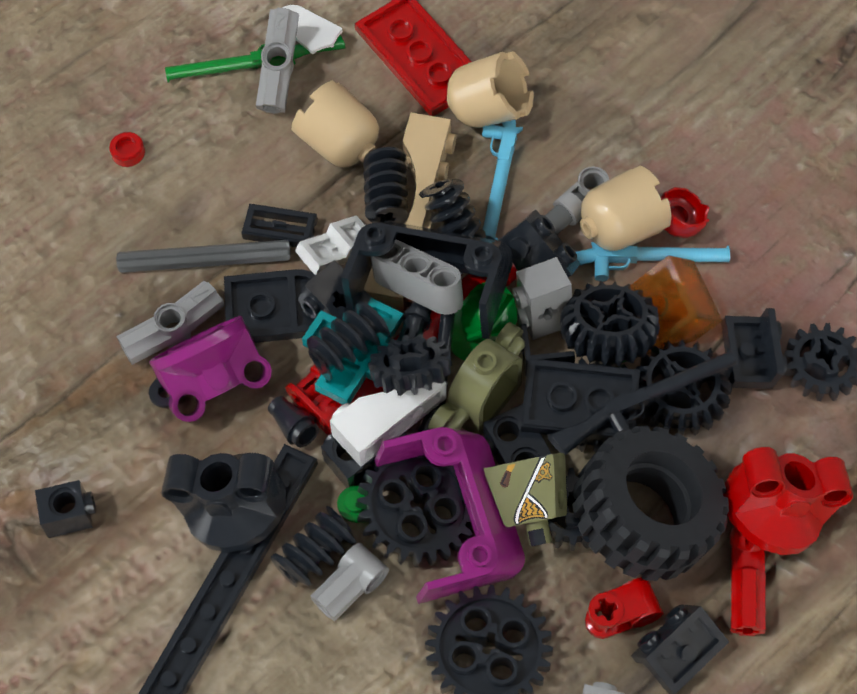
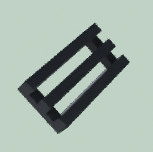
[241,203,318,247]

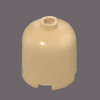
[447,51,534,128]
[291,80,379,168]
[580,166,672,251]

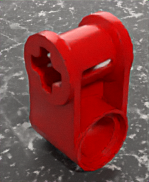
[585,577,664,639]

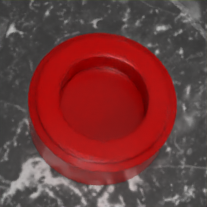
[109,132,145,167]

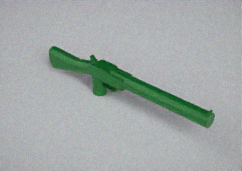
[165,34,346,83]

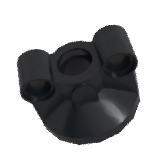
[161,453,286,553]

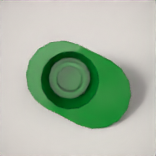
[451,282,518,361]

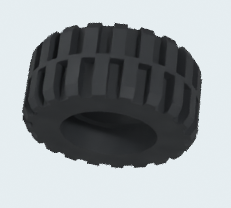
[573,426,729,581]

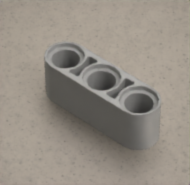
[371,239,463,314]

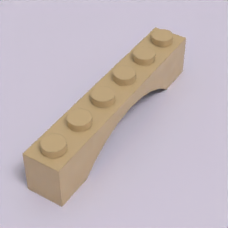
[364,112,456,314]

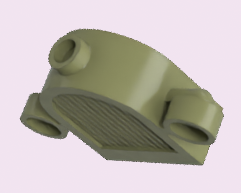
[428,322,525,436]

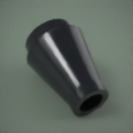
[268,396,319,448]

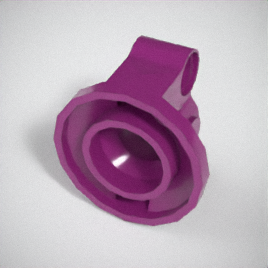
[149,316,272,422]

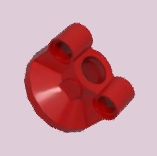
[723,447,854,555]

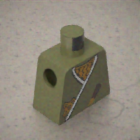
[484,453,567,547]

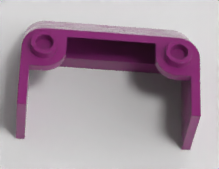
[374,427,525,604]

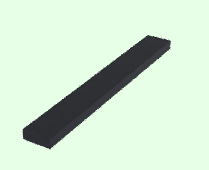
[138,444,318,694]

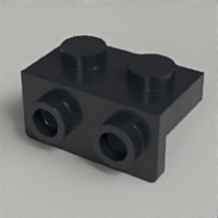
[498,210,580,278]
[721,308,787,389]

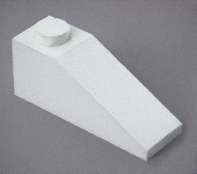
[330,381,446,467]

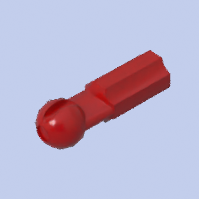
[729,526,766,636]

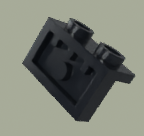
[631,604,729,694]

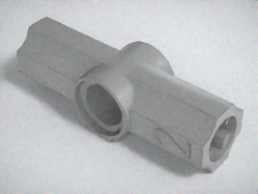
[256,7,299,114]

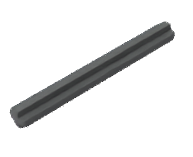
[116,240,291,273]

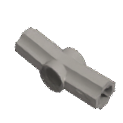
[116,281,224,365]

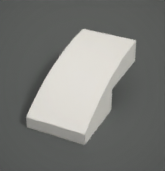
[295,215,365,275]

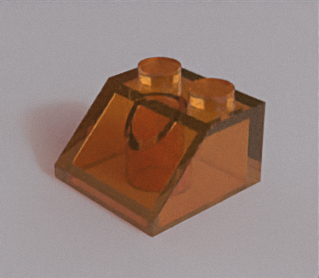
[630,255,723,356]

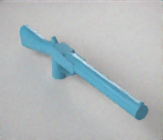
[482,120,523,241]
[576,242,730,282]

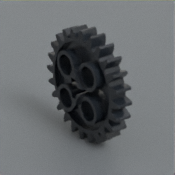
[355,455,473,567]
[425,585,553,694]

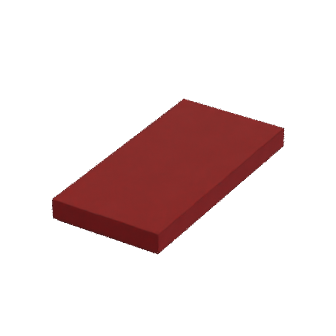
[355,0,472,116]

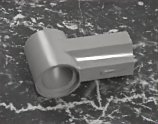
[311,543,389,622]

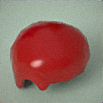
[660,187,710,238]

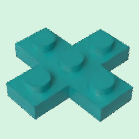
[302,298,403,405]

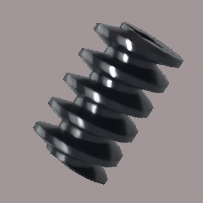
[363,147,409,224]
[419,179,486,238]
[307,301,390,381]
[271,506,357,587]

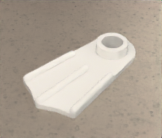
[283,5,343,54]

